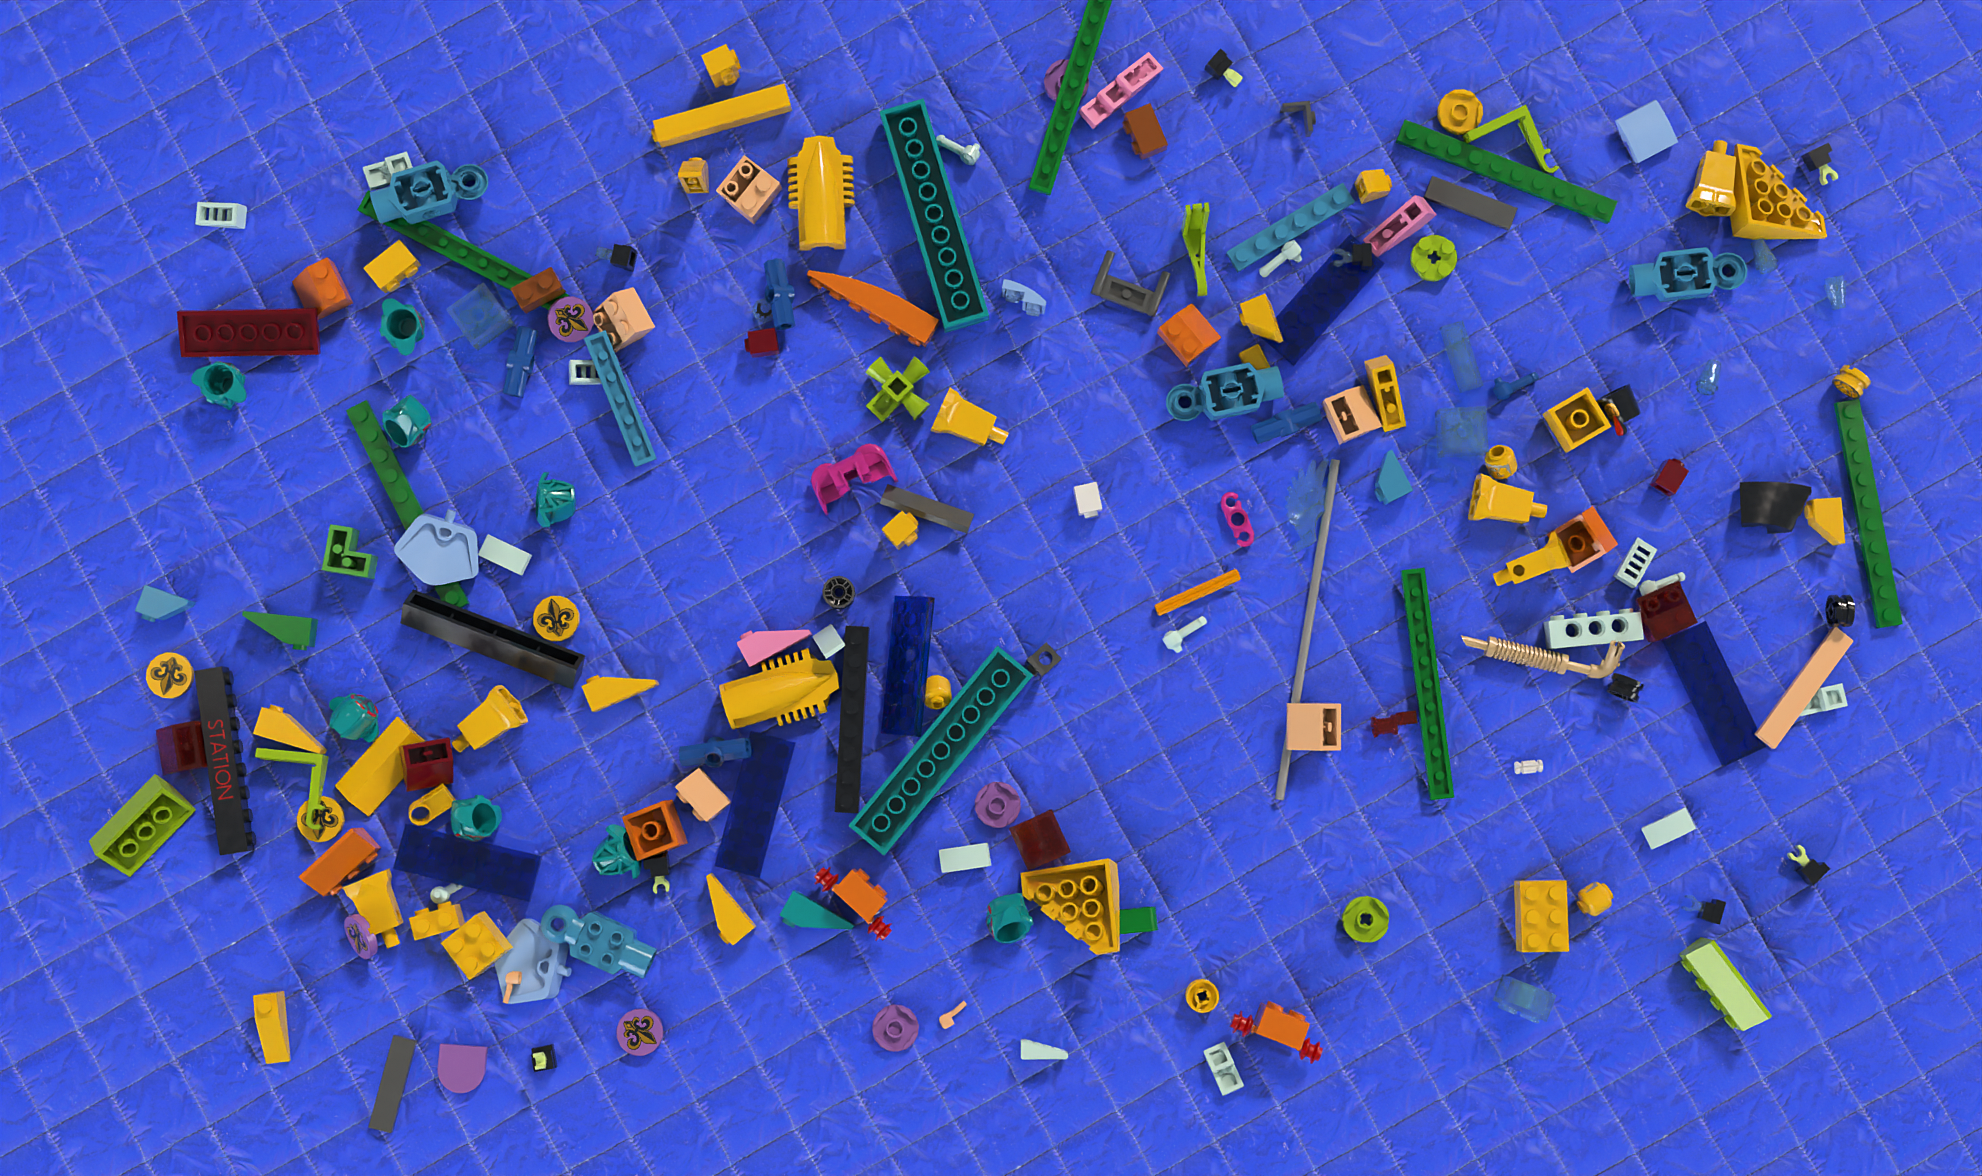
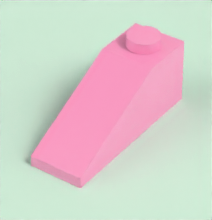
[1363,195,1436,257]
[737,630,812,668]

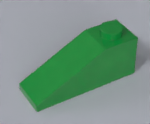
[242,611,318,651]

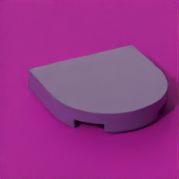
[438,1043,488,1093]

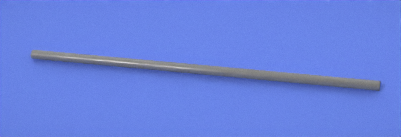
[1275,459,1340,800]

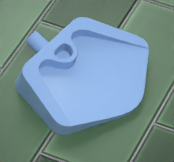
[394,509,479,585]
[495,919,572,1004]

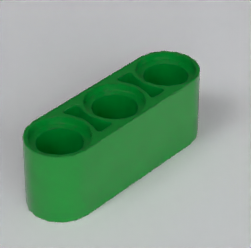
[1120,906,1158,934]

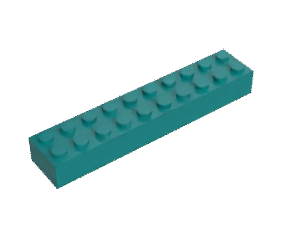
[880,98,989,333]
[848,645,1033,856]

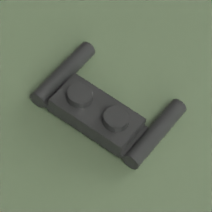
[1091,250,1171,317]

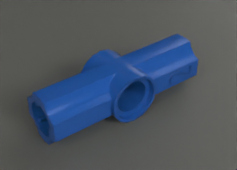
[764,258,795,330]
[503,326,539,398]
[1250,402,1322,445]
[679,737,752,768]

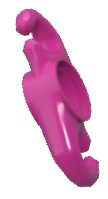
[1220,492,1255,547]

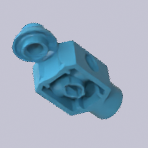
[370,160,489,225]
[1629,247,1747,302]
[1166,362,1284,421]
[540,904,657,979]

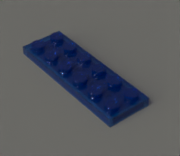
[1260,233,1385,366]
[881,596,935,737]
[1662,621,1766,766]
[714,731,796,878]
[393,824,542,902]

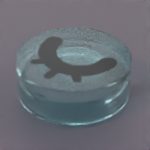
[753,299,773,323]

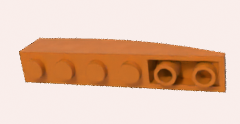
[807,270,939,347]

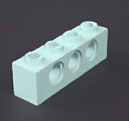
[1543,608,1644,650]

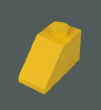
[1354,169,1392,204]
[1239,294,1283,343]
[1804,497,1845,546]

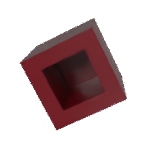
[744,328,780,358]
[1649,458,1689,496]

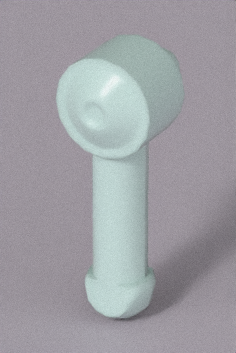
[936,135,980,166]
[1259,240,1302,277]
[1638,572,1686,603]
[1162,616,1207,653]
[430,872,476,904]

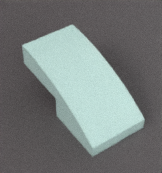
[363,152,413,191]
[478,534,532,576]
[812,624,846,659]
[1799,683,1848,716]
[1641,807,1696,849]
[939,843,991,873]
[1203,1042,1244,1096]

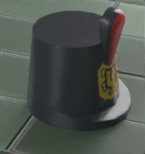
[1596,384,1641,436]

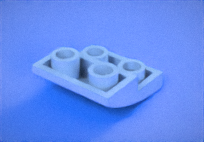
[1615,100,1678,163]
[1002,279,1046,316]

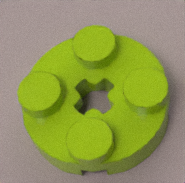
[1410,235,1457,282]
[1341,896,1389,943]

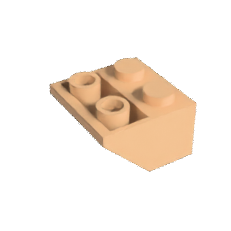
[716,155,782,224]
[592,287,655,352]
[1321,385,1382,445]
[1286,703,1341,751]
[675,768,732,822]

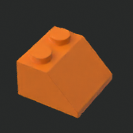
[292,257,353,320]
[1157,303,1222,367]
[1547,506,1618,573]
[622,800,688,861]

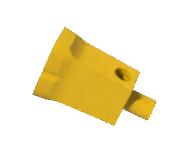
[1685,140,1736,217]
[931,388,1009,447]
[1468,474,1547,524]
[1493,532,1571,586]
[452,685,528,752]
[342,868,404,949]

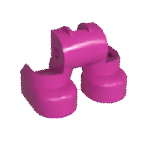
[811,444,898,515]

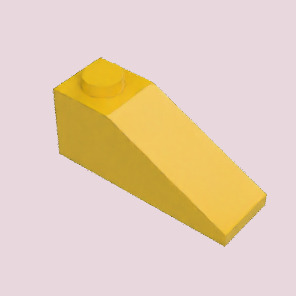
[678,157,709,194]
[1364,355,1406,432]
[581,675,659,712]
[253,704,327,754]
[706,873,756,945]
[253,991,291,1064]

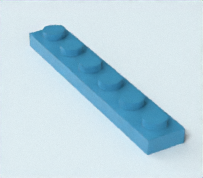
[1226,183,1355,273]
[584,330,657,467]

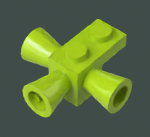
[865,356,931,423]

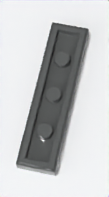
[1423,176,1518,231]
[880,484,974,533]
[368,1035,418,1133]

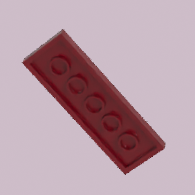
[177,308,321,357]

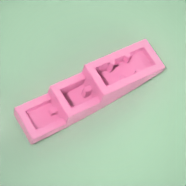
[1078,52,1164,129]

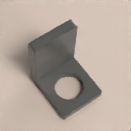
[1280,101,1316,137]
[1026,642,1061,678]

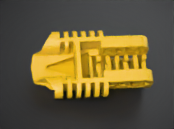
[787,136,855,251]
[719,648,839,730]

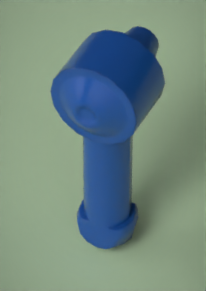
[1493,372,1539,400]

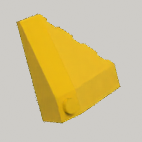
[1730,144,1827,240]
[1021,858,1120,955]

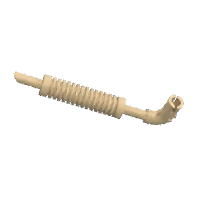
[1461,635,1625,679]

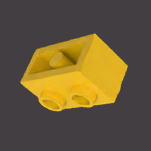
[701,44,741,88]
[364,239,421,293]
[882,511,919,550]
[409,901,465,940]

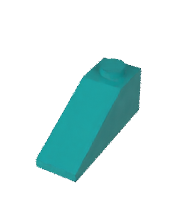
[780,890,855,930]

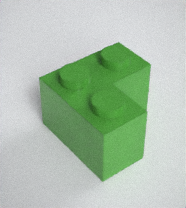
[322,524,378,579]

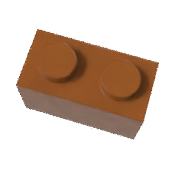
[1122,103,1168,160]
[510,267,566,313]

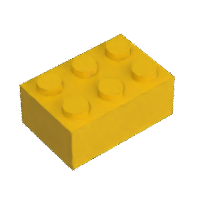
[1514,880,1569,952]

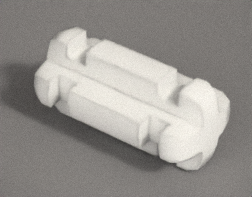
[1514,760,1543,774]

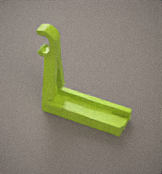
[1462,105,1559,174]
[1181,202,1210,297]
[255,748,329,830]

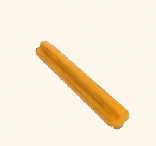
[1154,569,1241,616]

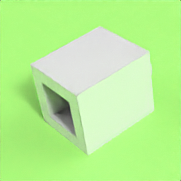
[1073,482,1102,518]

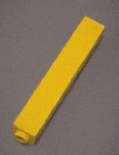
[651,84,792,148]

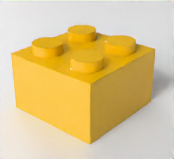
[1542,387,1612,453]
[441,911,513,980]

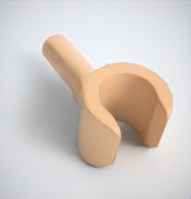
[503,971,522,1004]
[939,1001,967,1029]

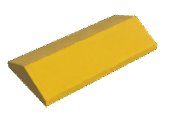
[335,716,425,817]

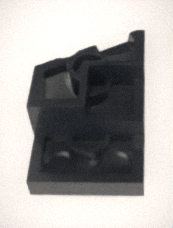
[1740,482,1812,534]

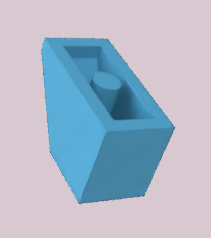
[1374,450,1413,505]
[135,585,195,622]

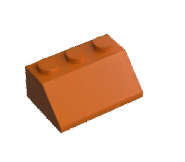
[299,827,381,897]

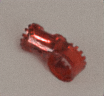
[1371,711,1418,738]

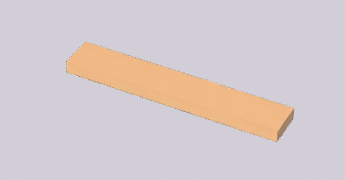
[1754,627,1853,749]

